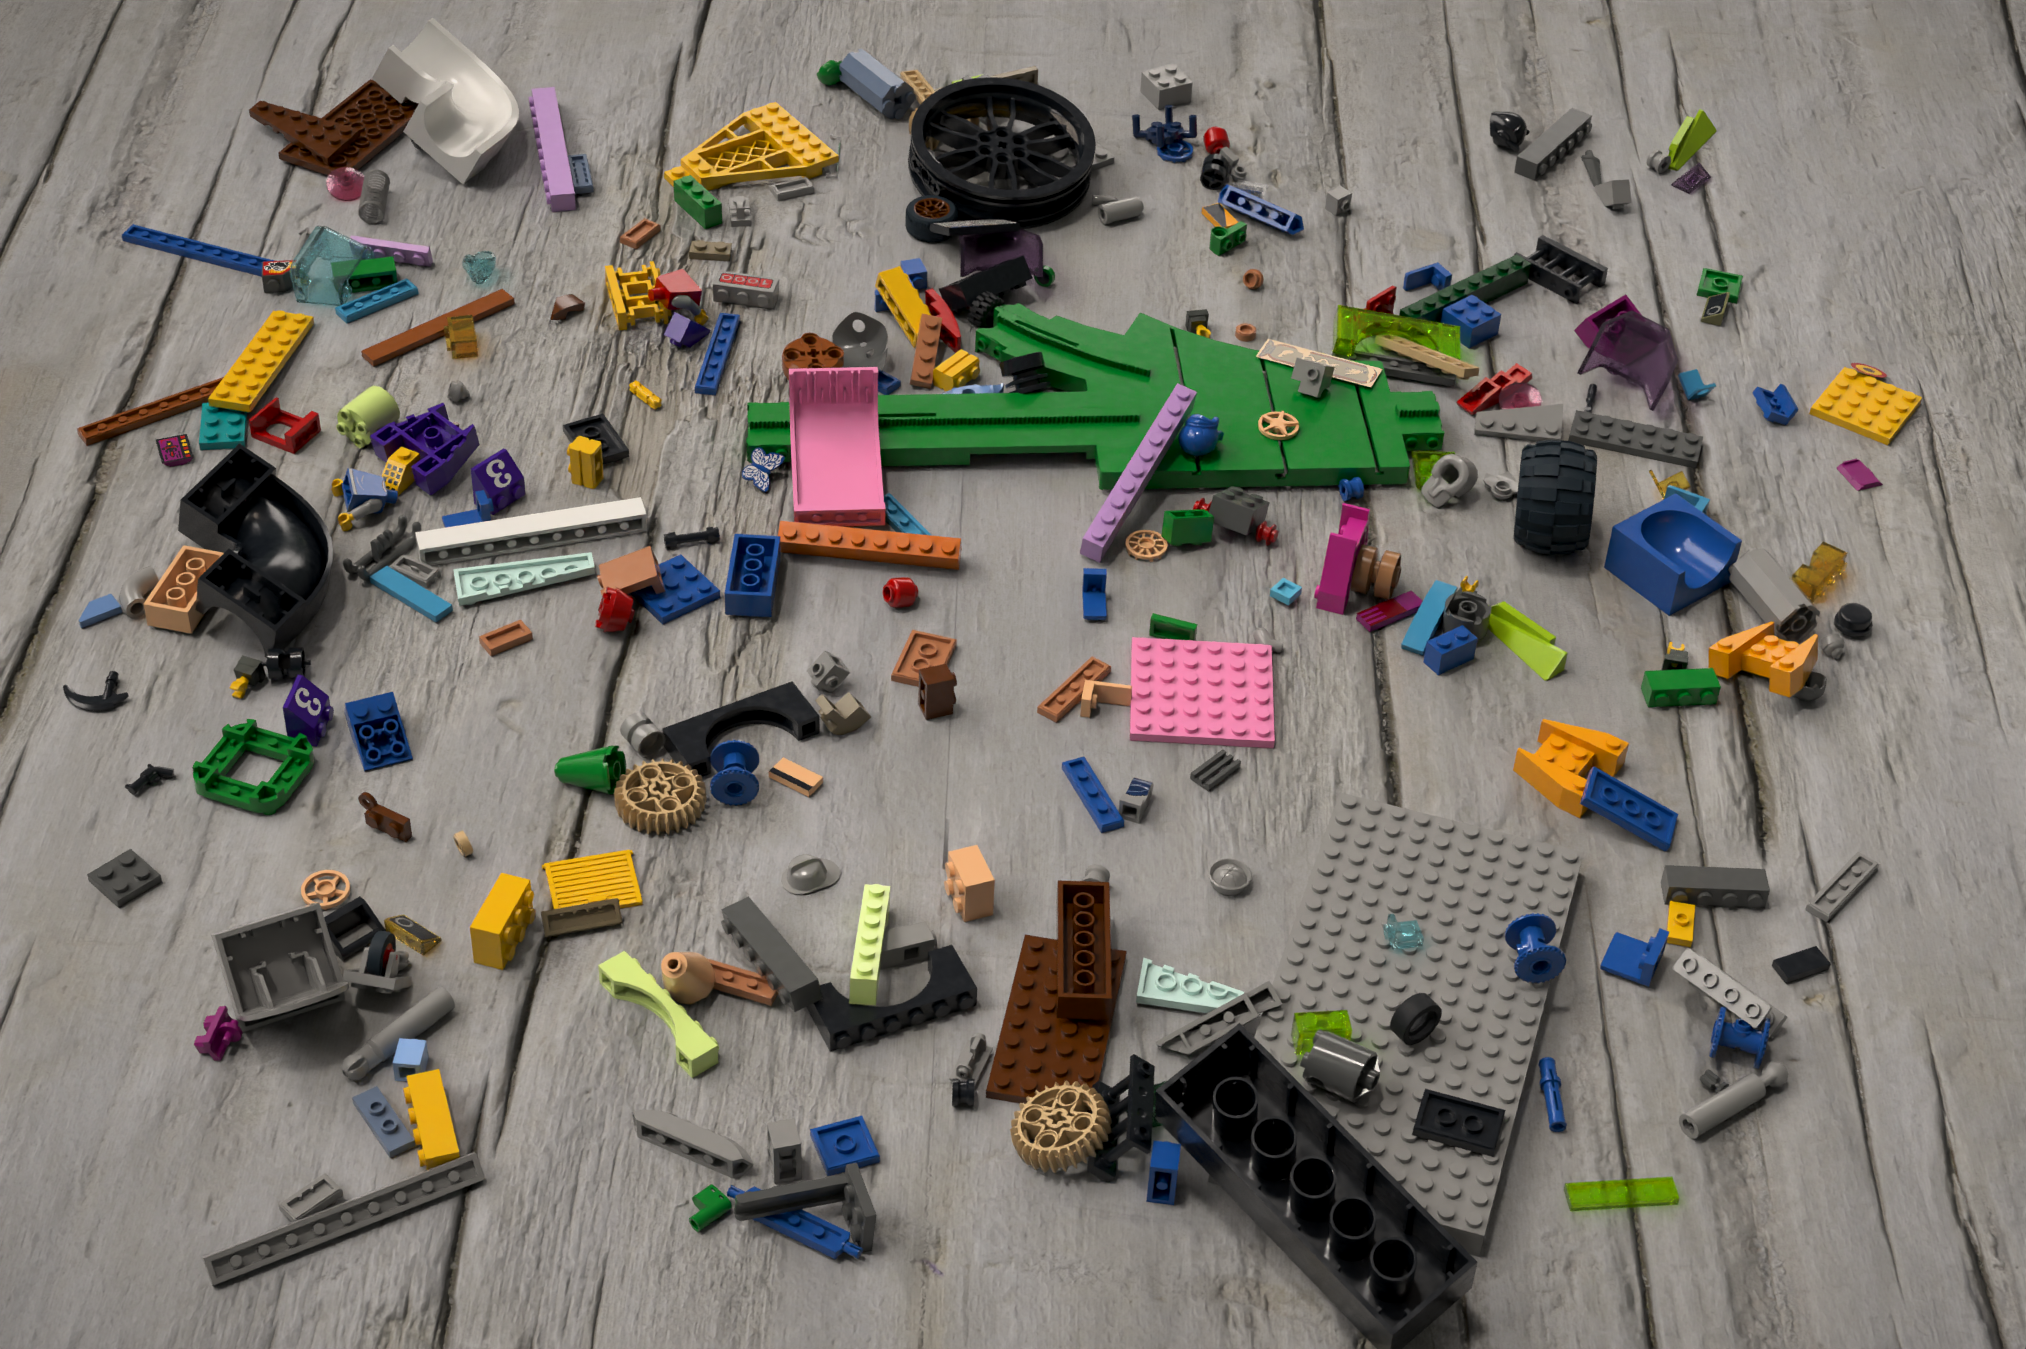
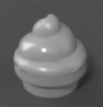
[447,381,470,402]
[1821,634,1845,658]

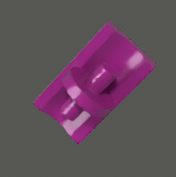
[194,1006,243,1061]

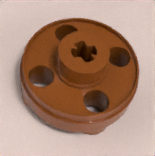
[782,332,844,380]

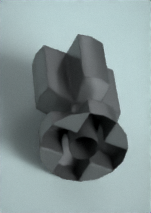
[1700,1070,1729,1094]

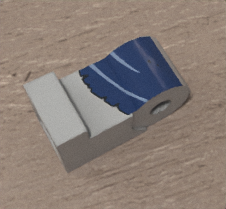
[1119,777,1154,823]

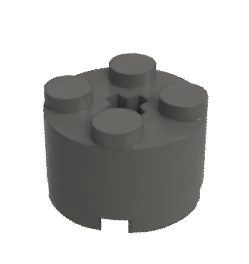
[1442,591,1491,643]

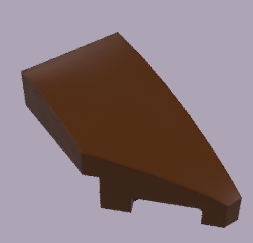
[550,294,585,320]

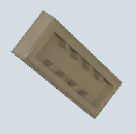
[541,898,623,937]

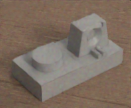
[728,196,751,227]

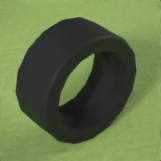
[1390,993,1442,1045]

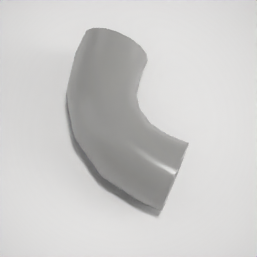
[119,566,159,618]

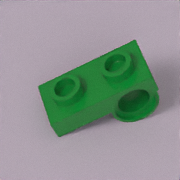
[1209,221,1247,256]

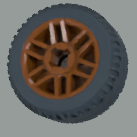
[905,195,958,242]

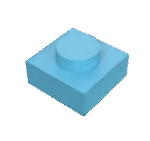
[1270,578,1302,606]

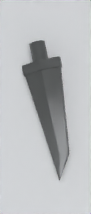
[1581,150,1602,187]

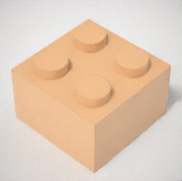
[944,845,995,922]

